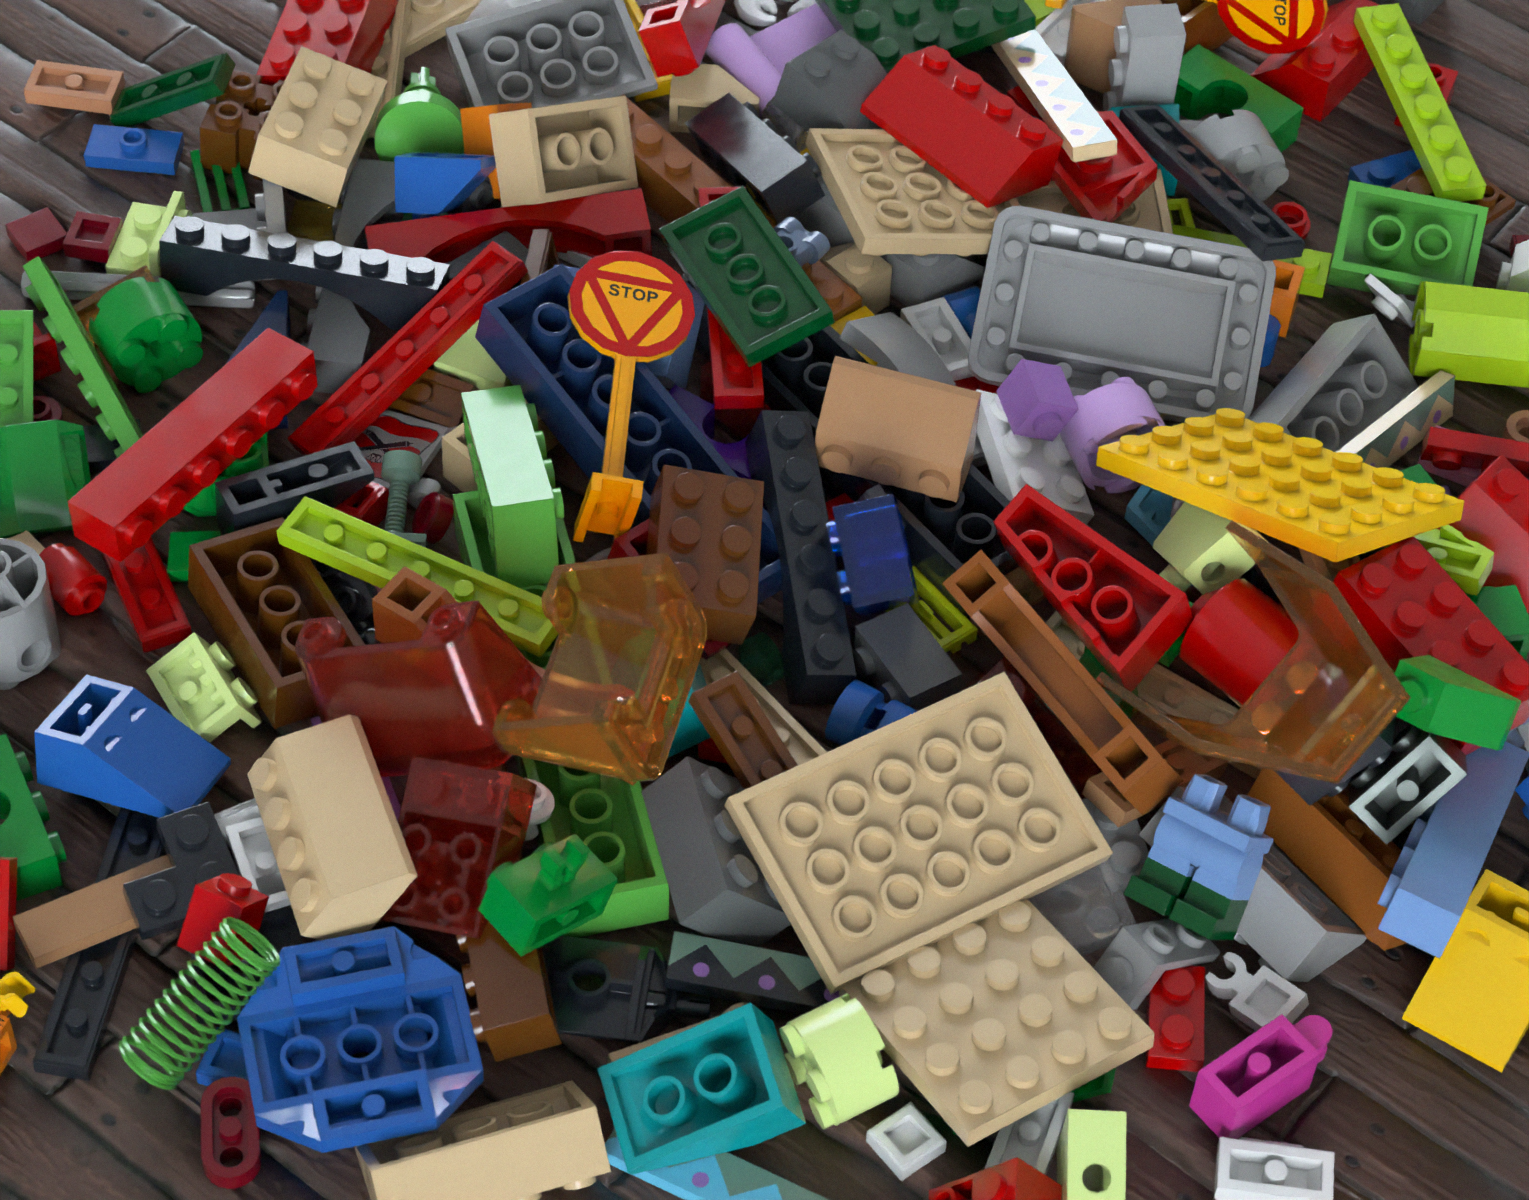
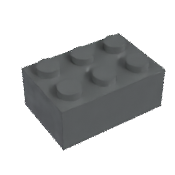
[641,756,791,947]

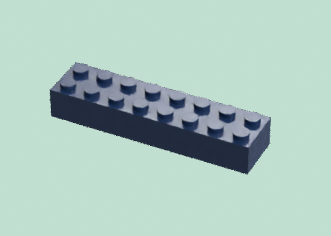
[475,263,782,604]

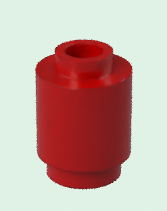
[39,543,107,616]

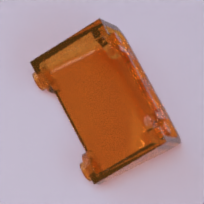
[492,553,707,782]

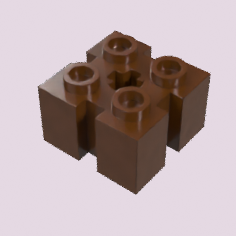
[200,70,284,181]

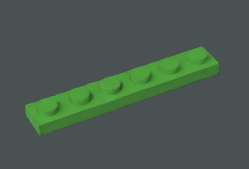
[23,256,144,458]

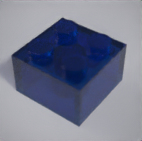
[826,494,920,616]

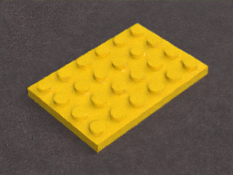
[1096,408,1464,563]

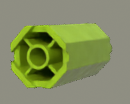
[1408,281,1529,388]

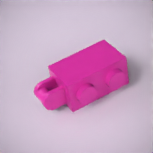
[1189,1014,1332,1139]

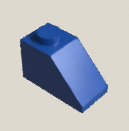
[394,152,496,220]

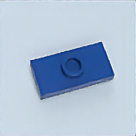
[84,124,185,175]

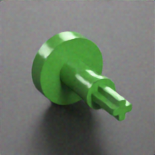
[374,67,464,162]

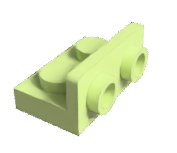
[105,191,192,276]
[146,632,262,743]

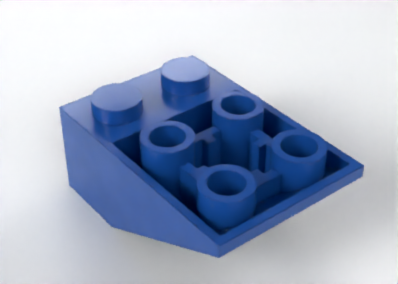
[34,674,231,818]

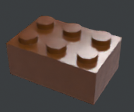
[641,465,764,645]

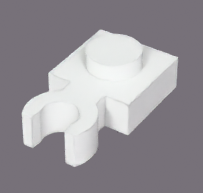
[1205,952,1309,1031]

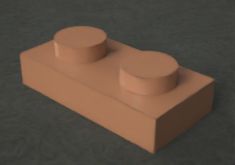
[24,60,125,115]

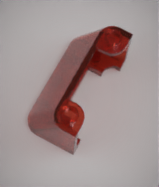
[295,600,544,777]

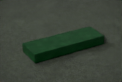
[109,53,236,127]

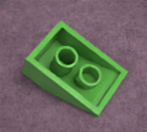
[1326,180,1489,295]

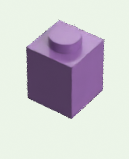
[996,359,1079,441]

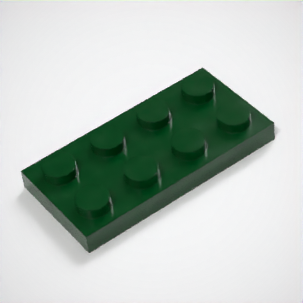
[659,186,835,367]

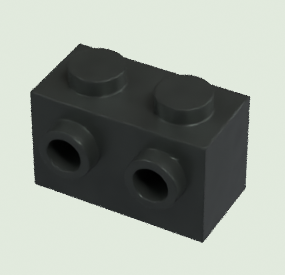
[1348,724,1467,845]

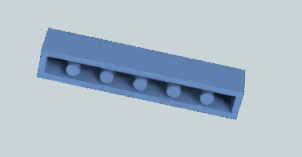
[1377,741,1529,958]

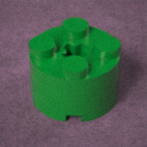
[89,277,203,393]

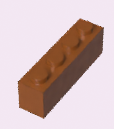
[1247,763,1407,951]

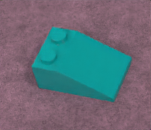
[597,1002,806,1175]

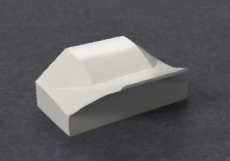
[900,297,973,381]
[1214,1137,1334,1200]

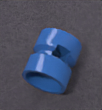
[825,680,917,746]

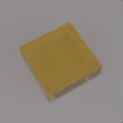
[287,200,342,241]

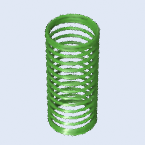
[119,917,280,1090]

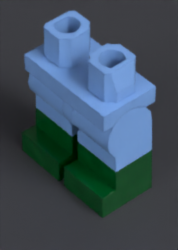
[1123,774,1274,940]

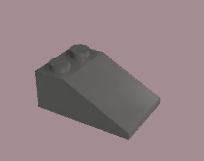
[772,30,887,132]

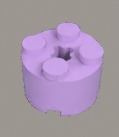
[1060,377,1165,493]

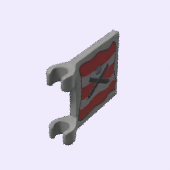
[354,409,458,509]

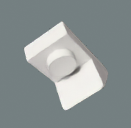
[225,817,291,913]

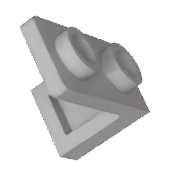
[1093,919,1220,1010]

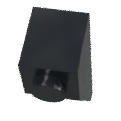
[214,441,374,535]

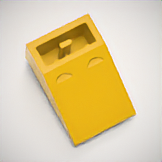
[1402,869,1529,1073]

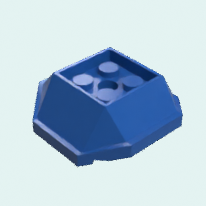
[237,926,484,1153]

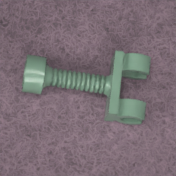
[381,450,429,549]

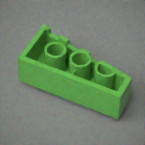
[461,385,564,588]

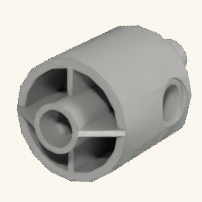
[0,538,61,690]

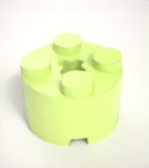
[779,994,899,1129]

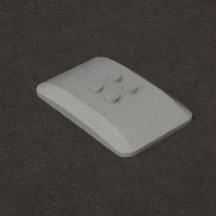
[968,206,1276,423]

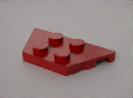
[1043,111,1157,223]

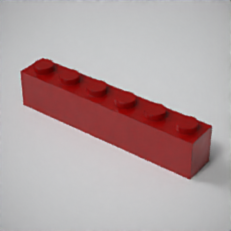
[68,328,318,562]

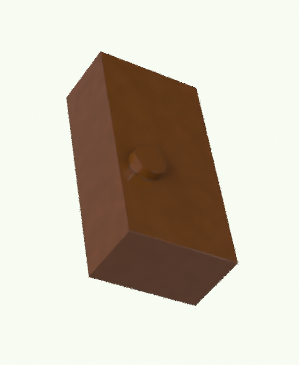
[188,517,372,729]

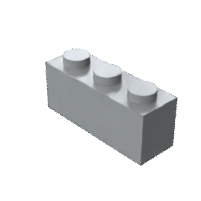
[1103,3,1186,111]

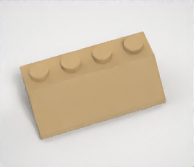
[247,714,418,940]
[355,1080,611,1200]

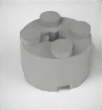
[1190,109,1289,202]

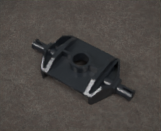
[542,935,711,1044]

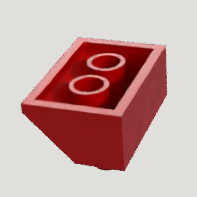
[1251,0,1379,122]
[1437,454,1529,615]

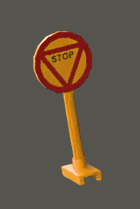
[1045,0,1328,54]
[568,251,695,543]

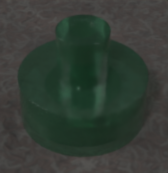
[738,632,784,687]

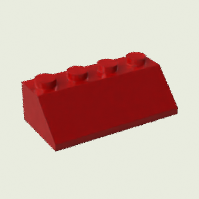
[860,45,1064,209]

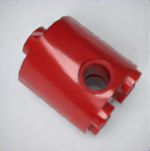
[1180,579,1335,723]

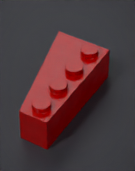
[993,484,1194,696]

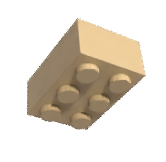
[248,46,388,207]
[489,96,638,207]

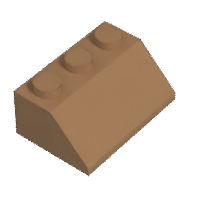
[815,356,981,502]

